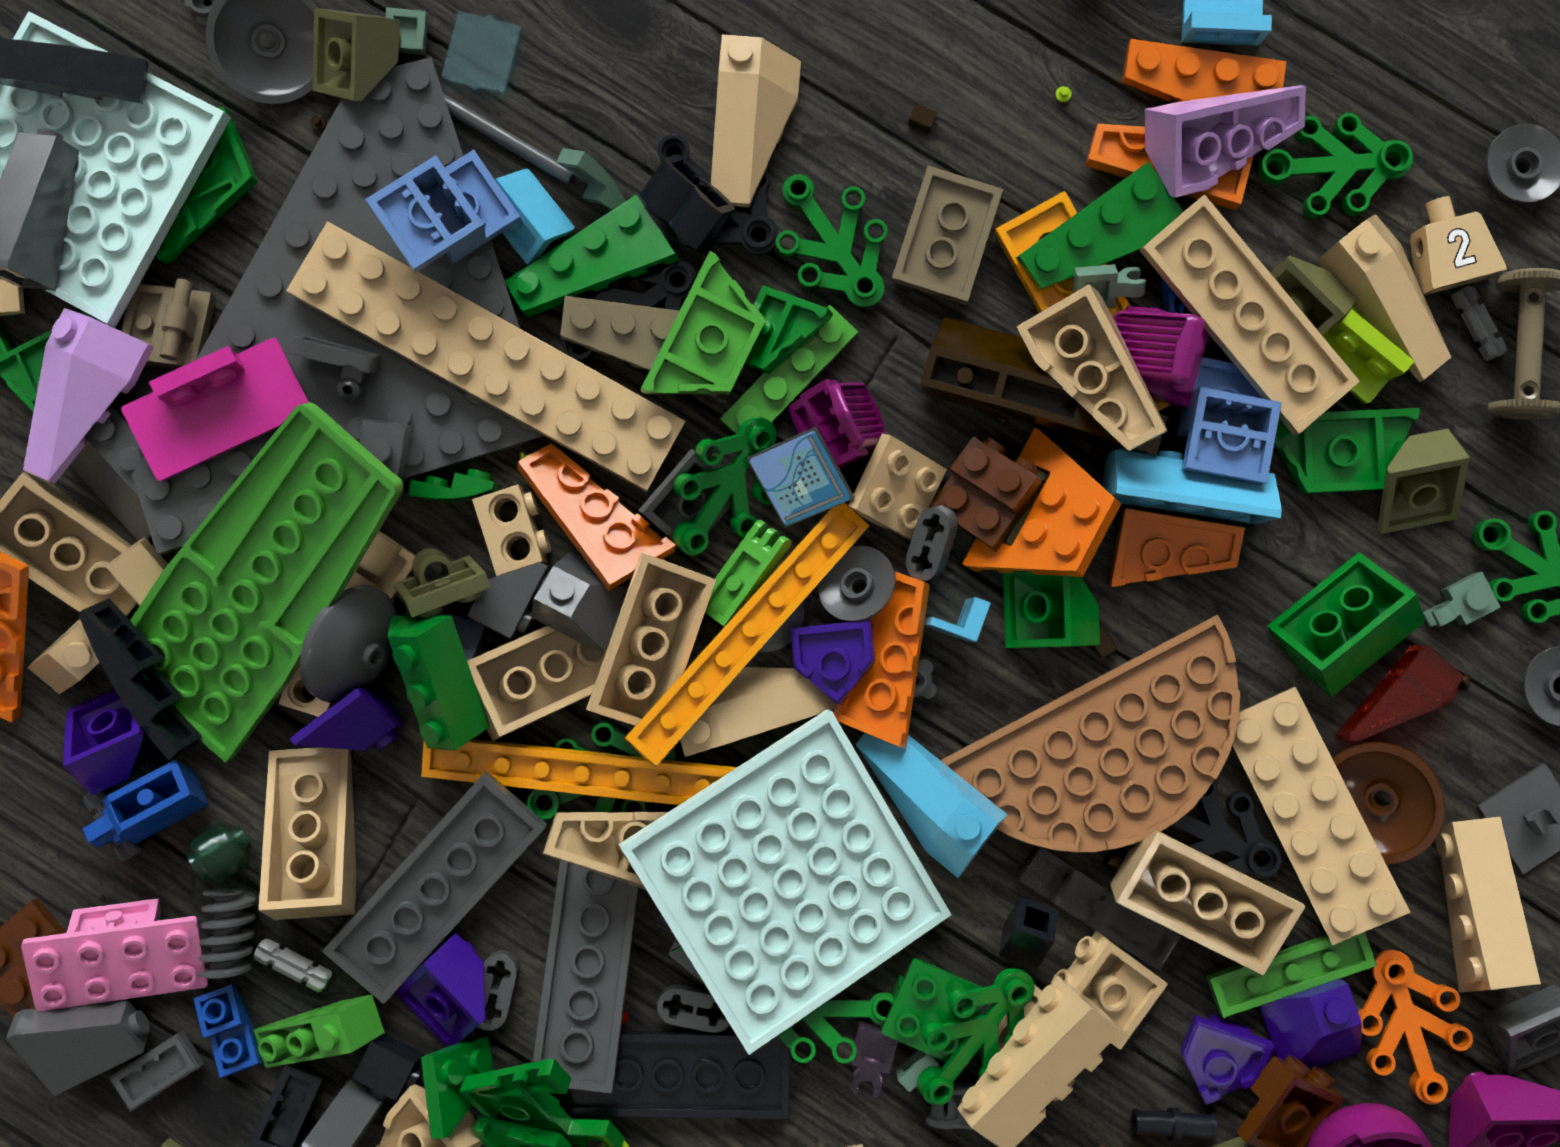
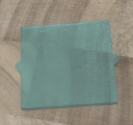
[442,11,522,94]

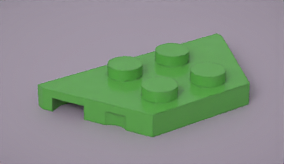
[641,251,766,394]

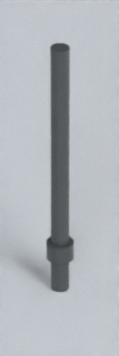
[394,64,575,185]

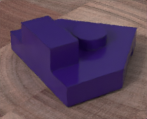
[790,620,876,705]
[1180,1014,1275,1105]

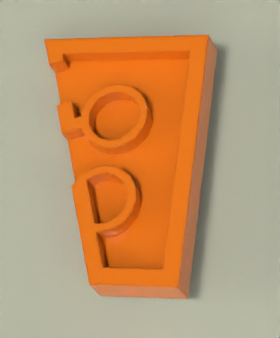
[1108,507,1245,587]

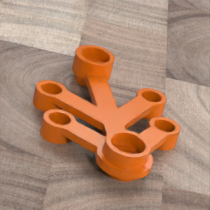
[1358,949,1473,1105]

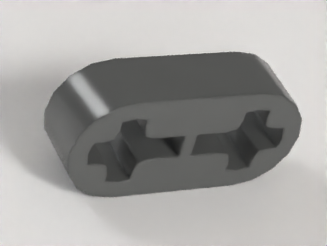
[905,506,958,581]
[478,950,520,1031]
[657,984,730,1033]

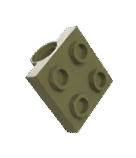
[393,548,491,618]

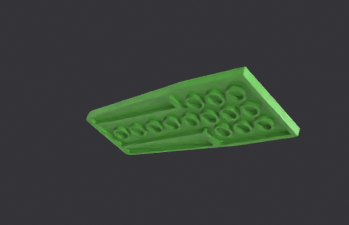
[130,402,403,763]

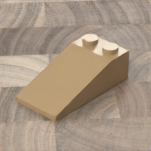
[0,471,137,616]
[467,626,608,741]
[259,747,357,920]

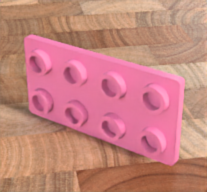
[21,898,208,1012]

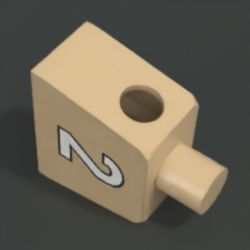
[1410,196,1507,296]

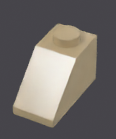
[27,619,100,694]

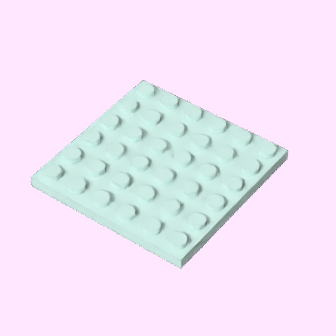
[0,11,231,328]
[618,709,952,1055]

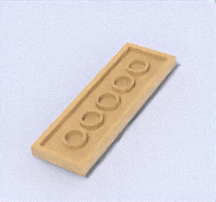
[1139,195,1360,435]
[1232,687,1411,945]

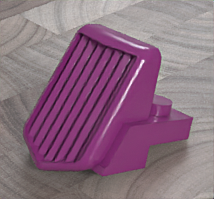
[1113,306,1209,408]
[787,379,887,470]

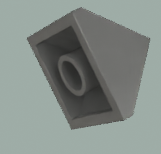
[639,449,732,545]
[1480,985,1560,1075]

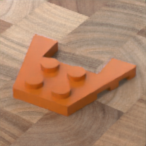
[962,428,1121,577]

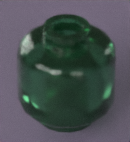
[186,822,253,883]

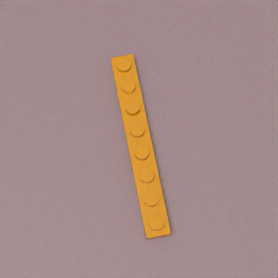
[624,503,870,767]
[421,739,737,805]

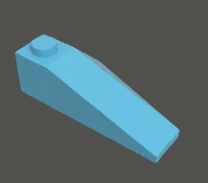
[856,733,1008,878]

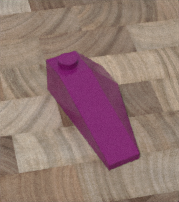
[1449,1072,1560,1147]

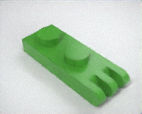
[705,520,791,626]

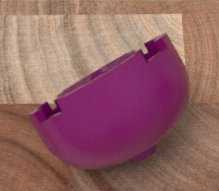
[1307,1103,1433,1147]

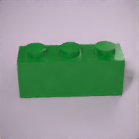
[1267,552,1425,697]
[388,615,489,751]

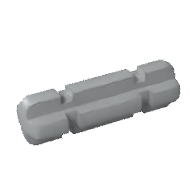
[253,939,332,992]

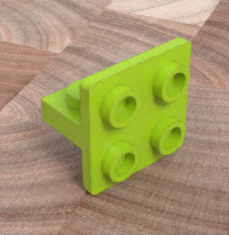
[1322,304,1415,404]

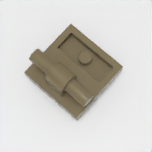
[121,279,216,369]

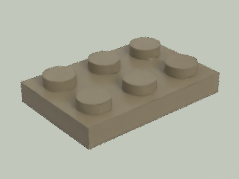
[891,166,1003,305]

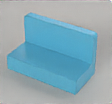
[1181,0,1272,46]
[495,169,575,265]
[924,597,991,642]

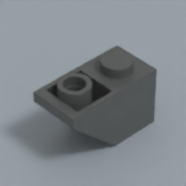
[467,562,552,638]

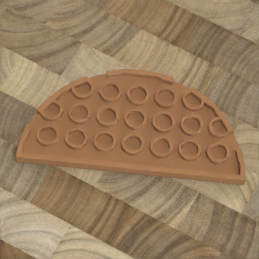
[940,615,1240,852]

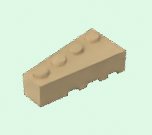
[1436,817,1541,993]
[957,975,1129,1147]

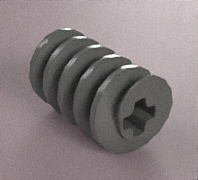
[198,889,256,979]

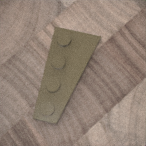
[560,296,716,398]

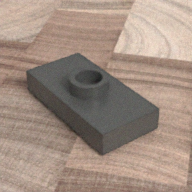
[109,1030,204,1112]

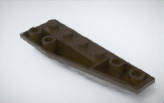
[920,317,1168,456]

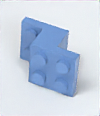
[365,150,521,273]
[1177,357,1282,484]

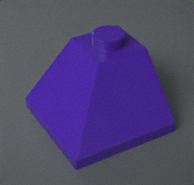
[289,686,406,751]
[63,689,144,795]
[395,933,485,1047]
[1258,979,1362,1069]

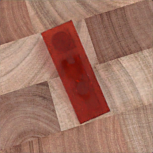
[1335,645,1464,742]

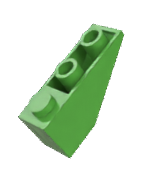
[253,994,385,1068]

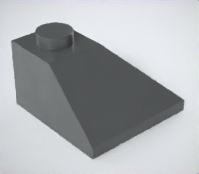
[531,551,631,654]

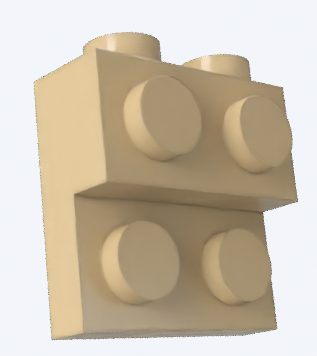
[1051,930,1168,1050]

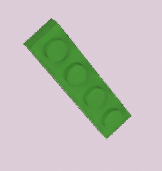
[720,305,858,440]
[1206,932,1377,1018]

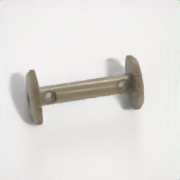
[1488,268,1560,420]

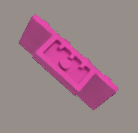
[121,338,309,482]

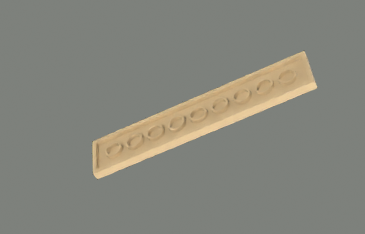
[286,221,685,492]

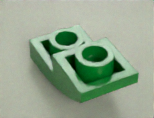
[408,469,501,502]

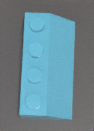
[1102,447,1282,525]

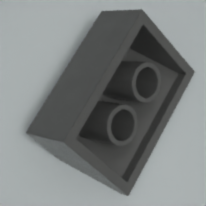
[69,403,153,544]

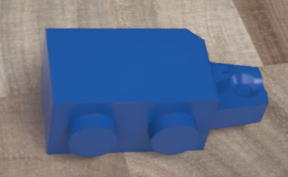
[83,759,209,847]

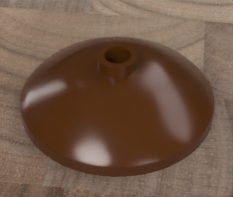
[1333,742,1446,864]

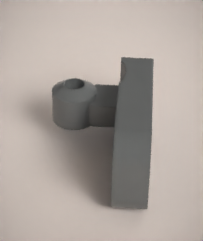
[291,335,380,401]

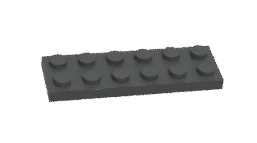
[322,771,547,1004]
[533,860,639,1094]

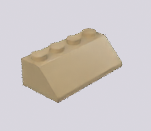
[586,552,716,726]
[1110,830,1305,976]

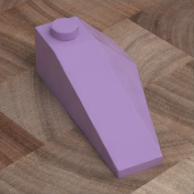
[1145,85,1306,197]
[23,308,154,484]

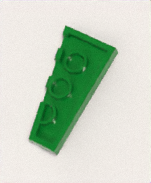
[1016,161,1183,291]
[505,194,679,317]

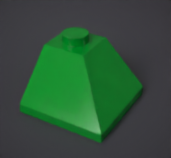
[1003,571,1100,648]

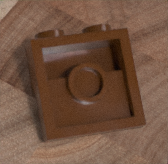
[930,437,1043,552]
[0,898,67,1018]
[1237,1054,1345,1147]

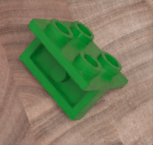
[882,958,984,1062]

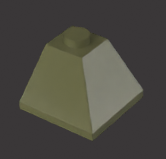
[312,8,401,101]
[1271,255,1357,335]
[1377,429,1470,534]

